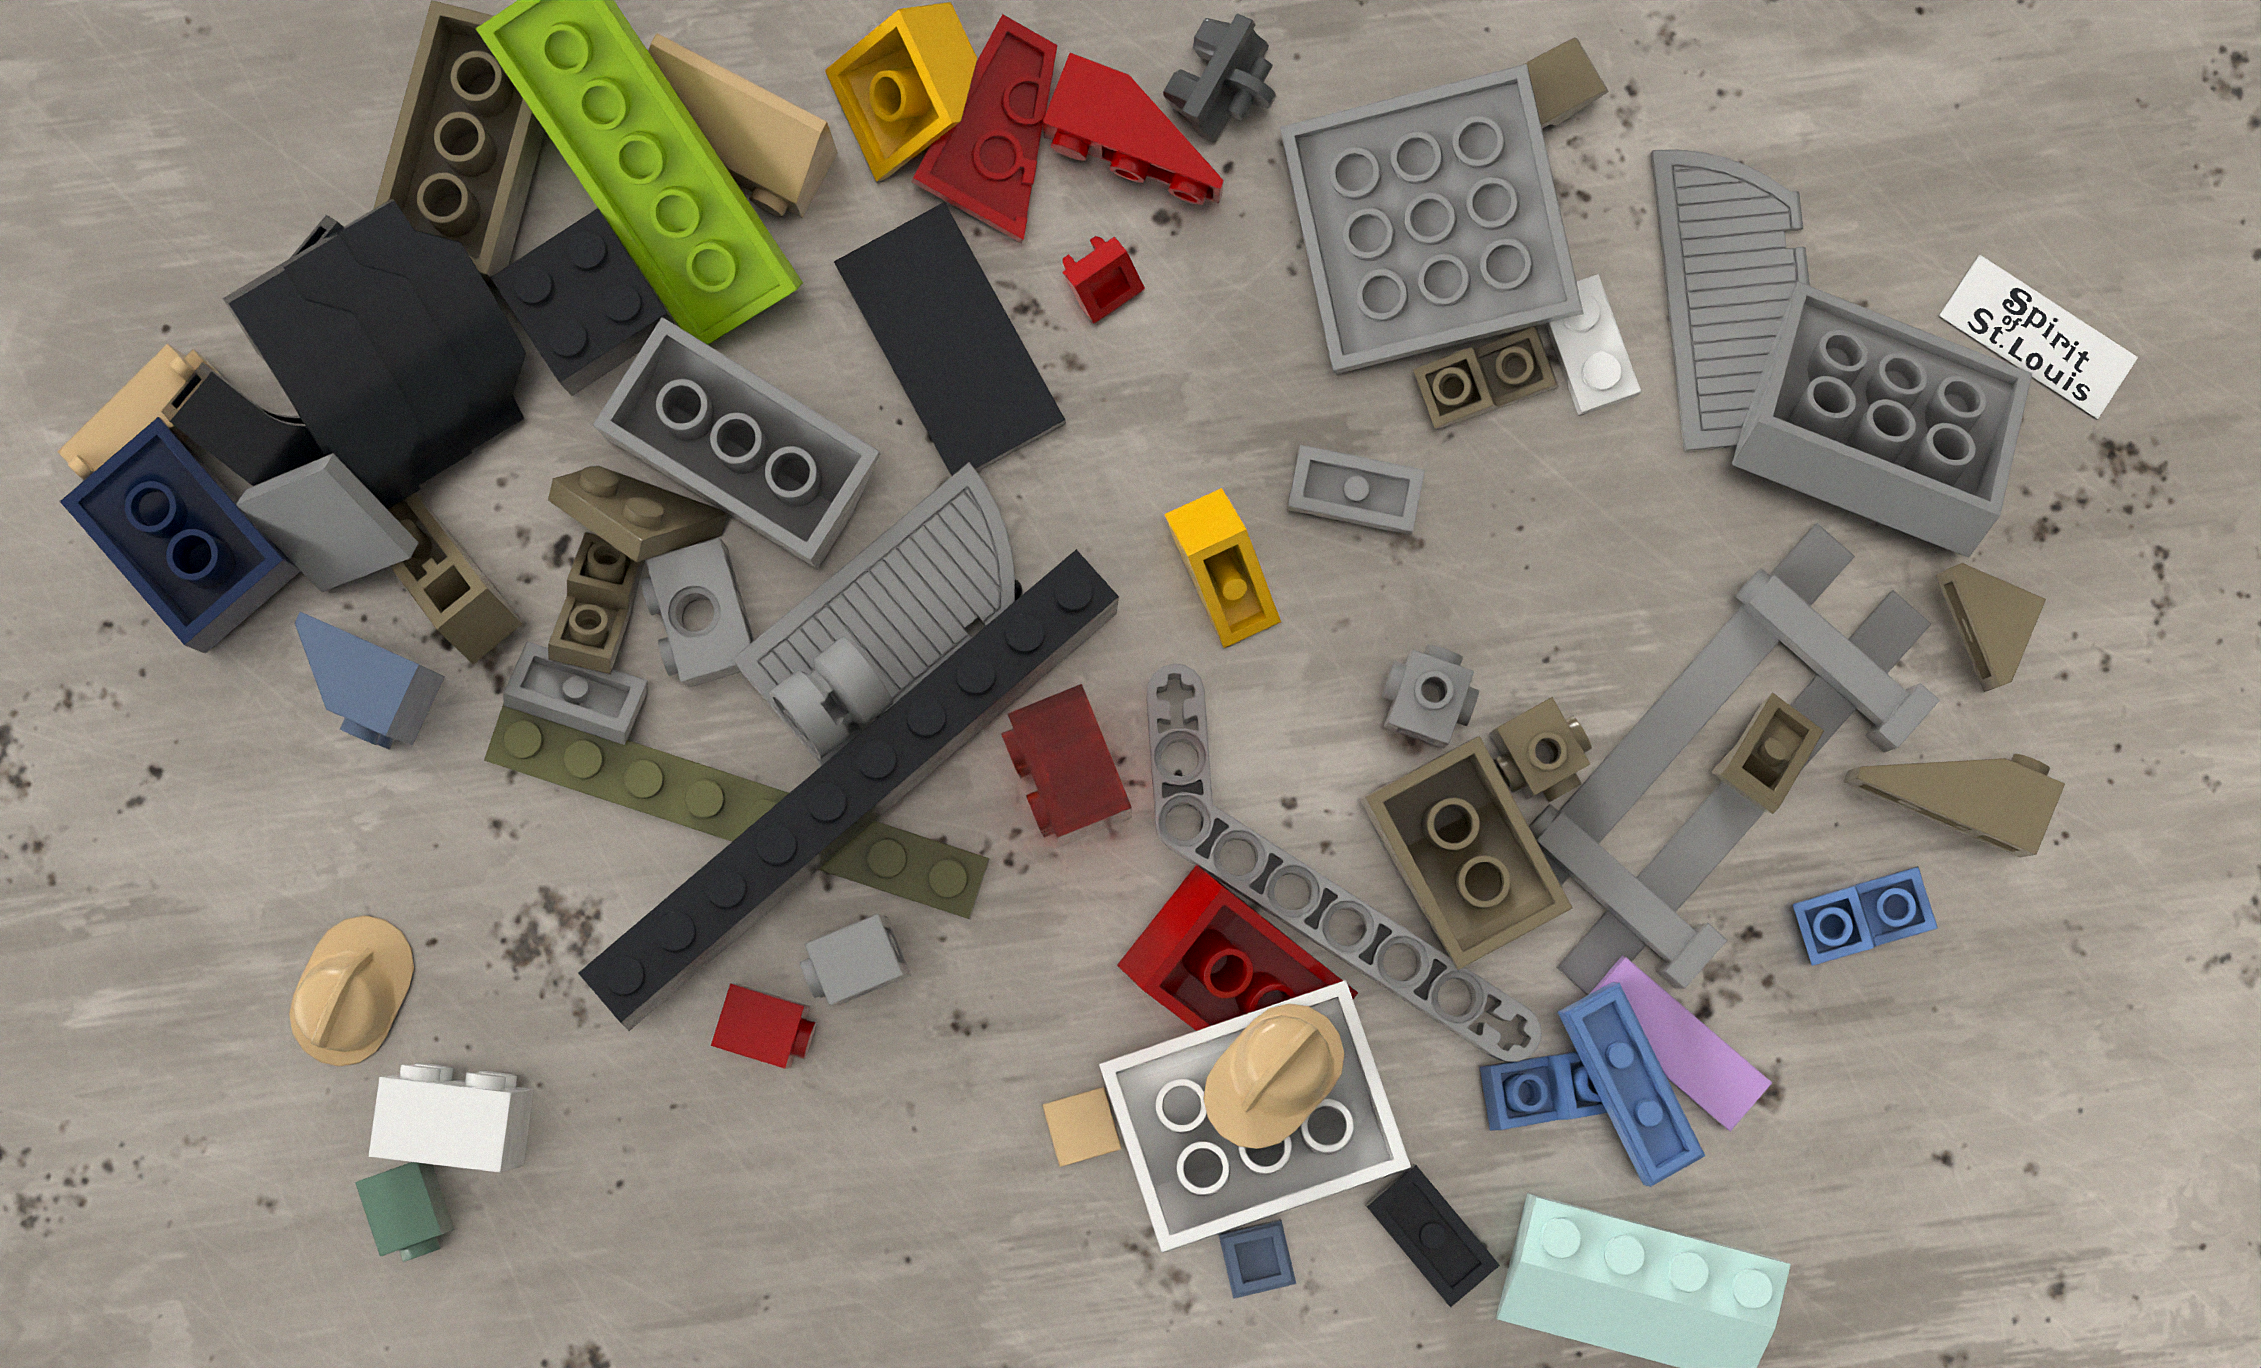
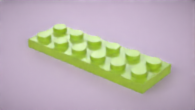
[475,0,803,345]

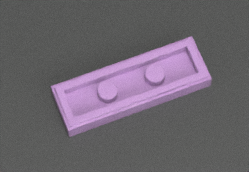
[1590,955,1772,1132]

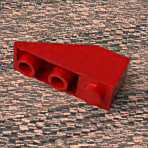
[1042,53,1224,205]

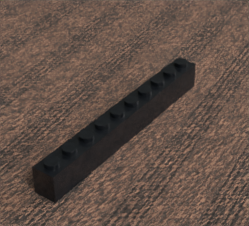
[578,549,1119,1031]

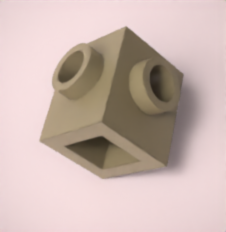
[1490,697,1592,803]

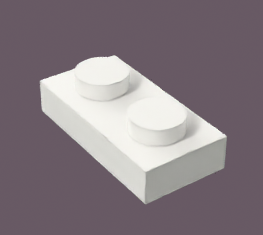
[1545,274,1641,416]

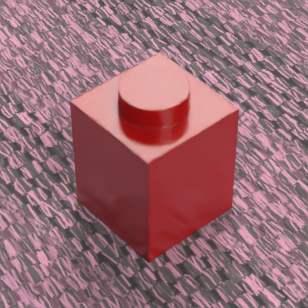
[711,983,816,1069]

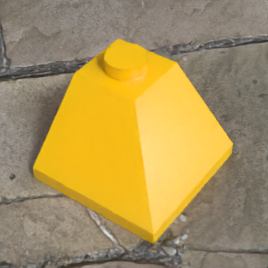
[825,2,977,182]

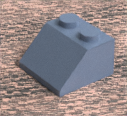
[295,612,445,750]

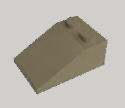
[1359,736,1573,970]

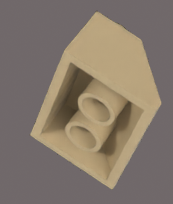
[648,33,838,218]

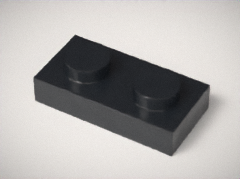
[1365,1164,1500,1307]

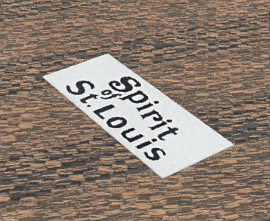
[1939,254,2138,419]

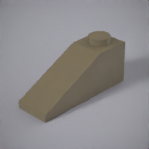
[388,492,522,664]
[1844,754,2065,857]

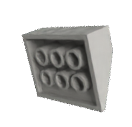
[1732,282,2032,558]

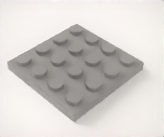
[1280,64,1584,374]

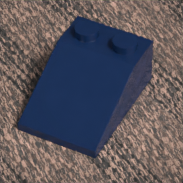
[60,417,300,654]

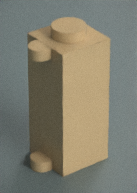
[57,344,221,480]

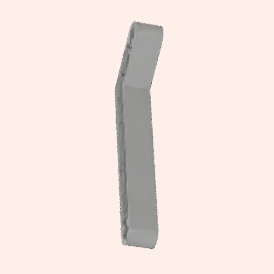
[1146,664,1542,1062]

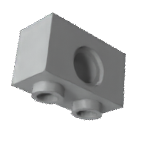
[640,538,754,688]
[800,914,911,1005]

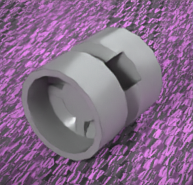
[769,637,893,759]

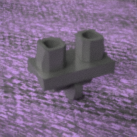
[1163,13,1277,142]

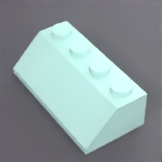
[1496,1193,1791,1368]

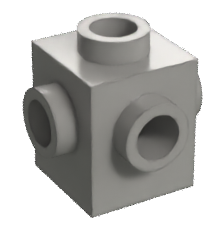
[1382,645,1479,749]

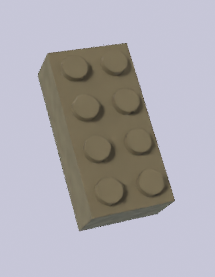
[373,0,545,289]

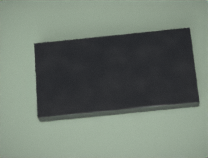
[834,202,1066,477]

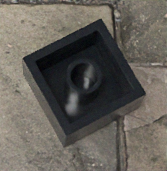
[490,208,675,396]

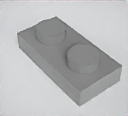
[1287,445,1425,535]
[503,641,648,745]

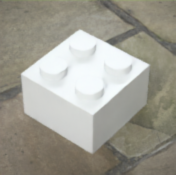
[369,1063,534,1173]

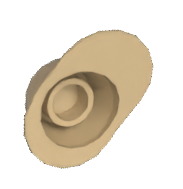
[289,915,414,1066]
[1203,1003,1344,1149]

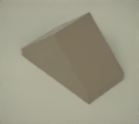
[1936,563,2046,692]

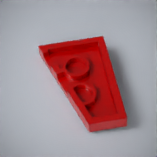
[911,14,1058,243]

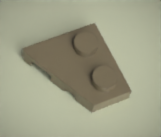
[548,466,727,562]

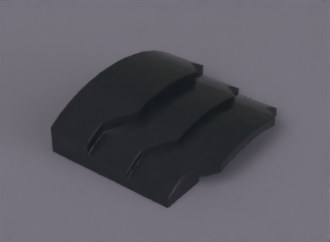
[222,199,526,510]

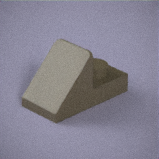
[1712,692,1824,814]

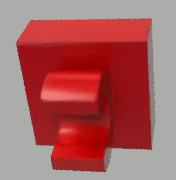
[1063,236,1145,324]

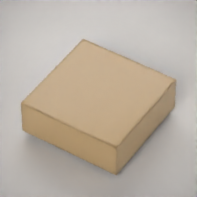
[1042,1086,1122,1167]

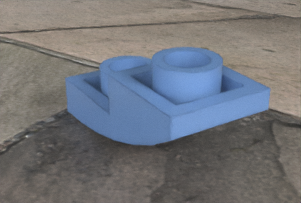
[1793,866,1938,966]
[1480,1051,1607,1131]

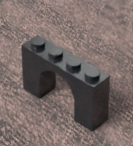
[161,215,344,486]

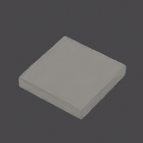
[236,453,419,592]

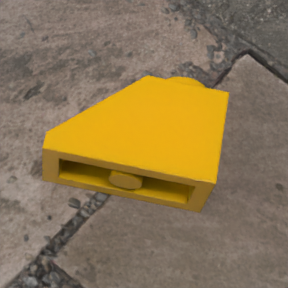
[1164,488,1281,648]

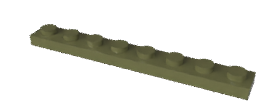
[484,703,990,919]

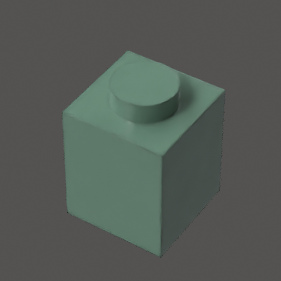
[355,1162,455,1262]

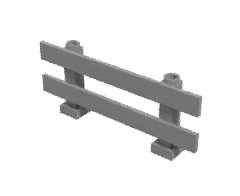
[1529,523,1940,996]

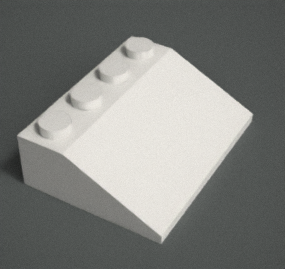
[1099,980,1411,1253]

